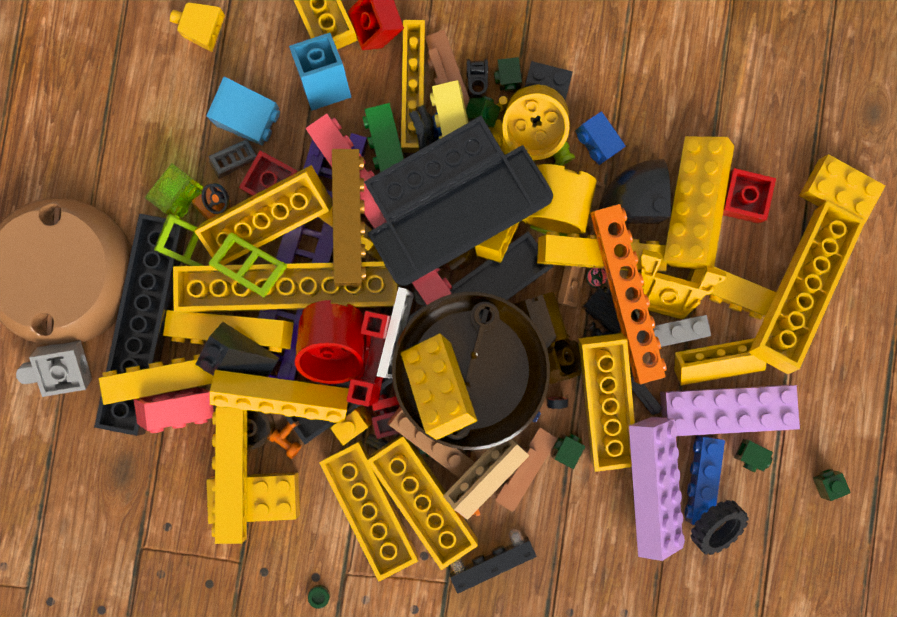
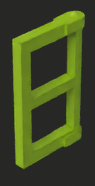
[154,214,204,266]
[208,232,287,298]

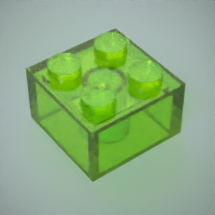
[144,163,203,218]

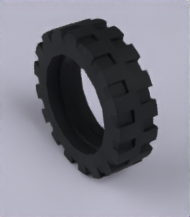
[690,500,749,555]

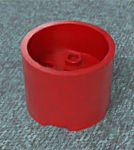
[295,300,365,384]

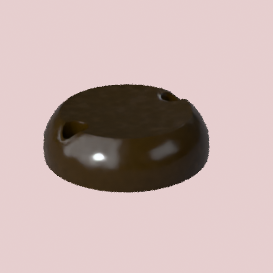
[392,292,550,450]

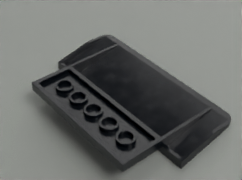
[364,116,553,286]

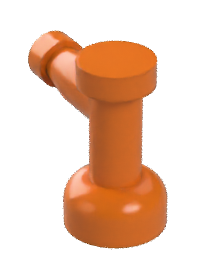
[269,422,302,460]

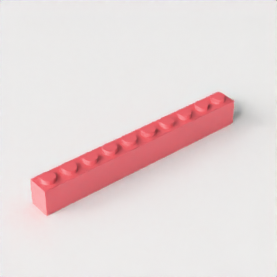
[305,114,453,305]

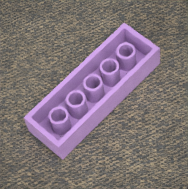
[660,385,800,436]
[629,417,685,561]

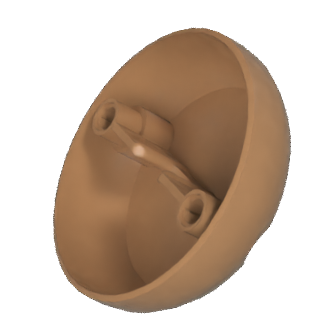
[0,198,132,345]

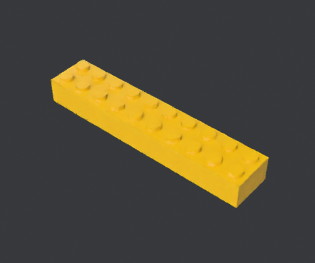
[173,261,399,312]

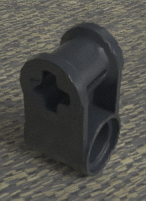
[466,58,488,98]

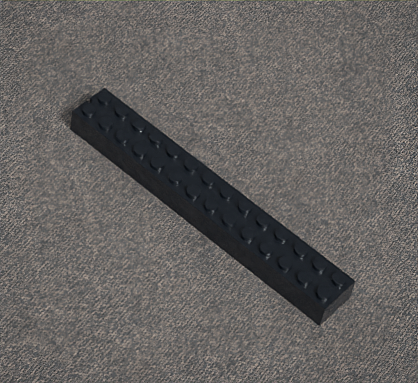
[284,231,554,445]

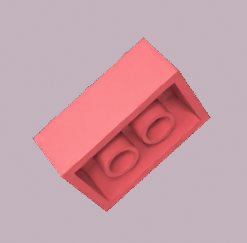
[134,386,214,433]

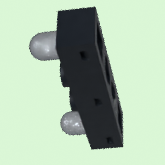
[450,529,537,594]

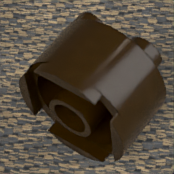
[247,410,275,450]

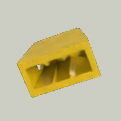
[170,3,225,52]
[330,405,373,446]

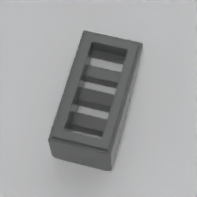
[208,139,256,179]

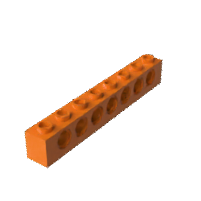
[590,204,667,384]

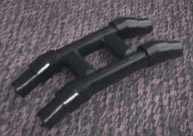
[409,104,435,150]

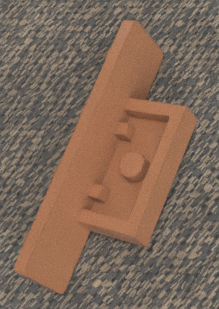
[425,30,470,108]
[495,428,557,512]

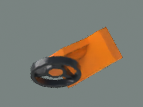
[192,183,231,220]

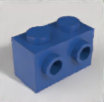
[575,111,626,165]

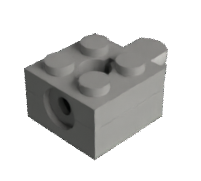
[16,340,92,397]

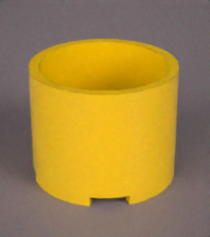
[502,84,569,160]
[522,164,597,234]

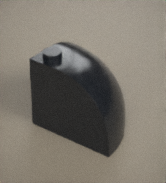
[598,159,671,224]

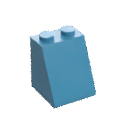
[289,33,351,111]
[207,77,280,146]

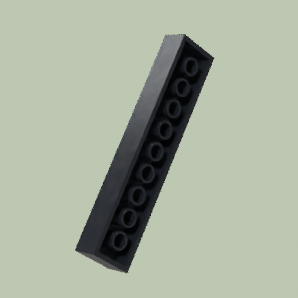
[94,213,188,436]

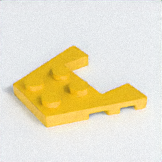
[641,249,727,320]

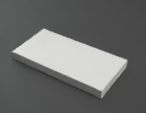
[377,287,414,378]

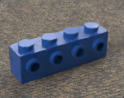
[684,435,725,525]

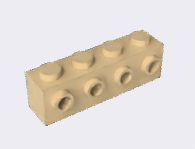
[443,439,529,520]

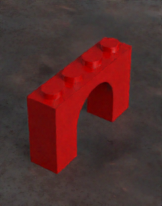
[346,311,392,407]

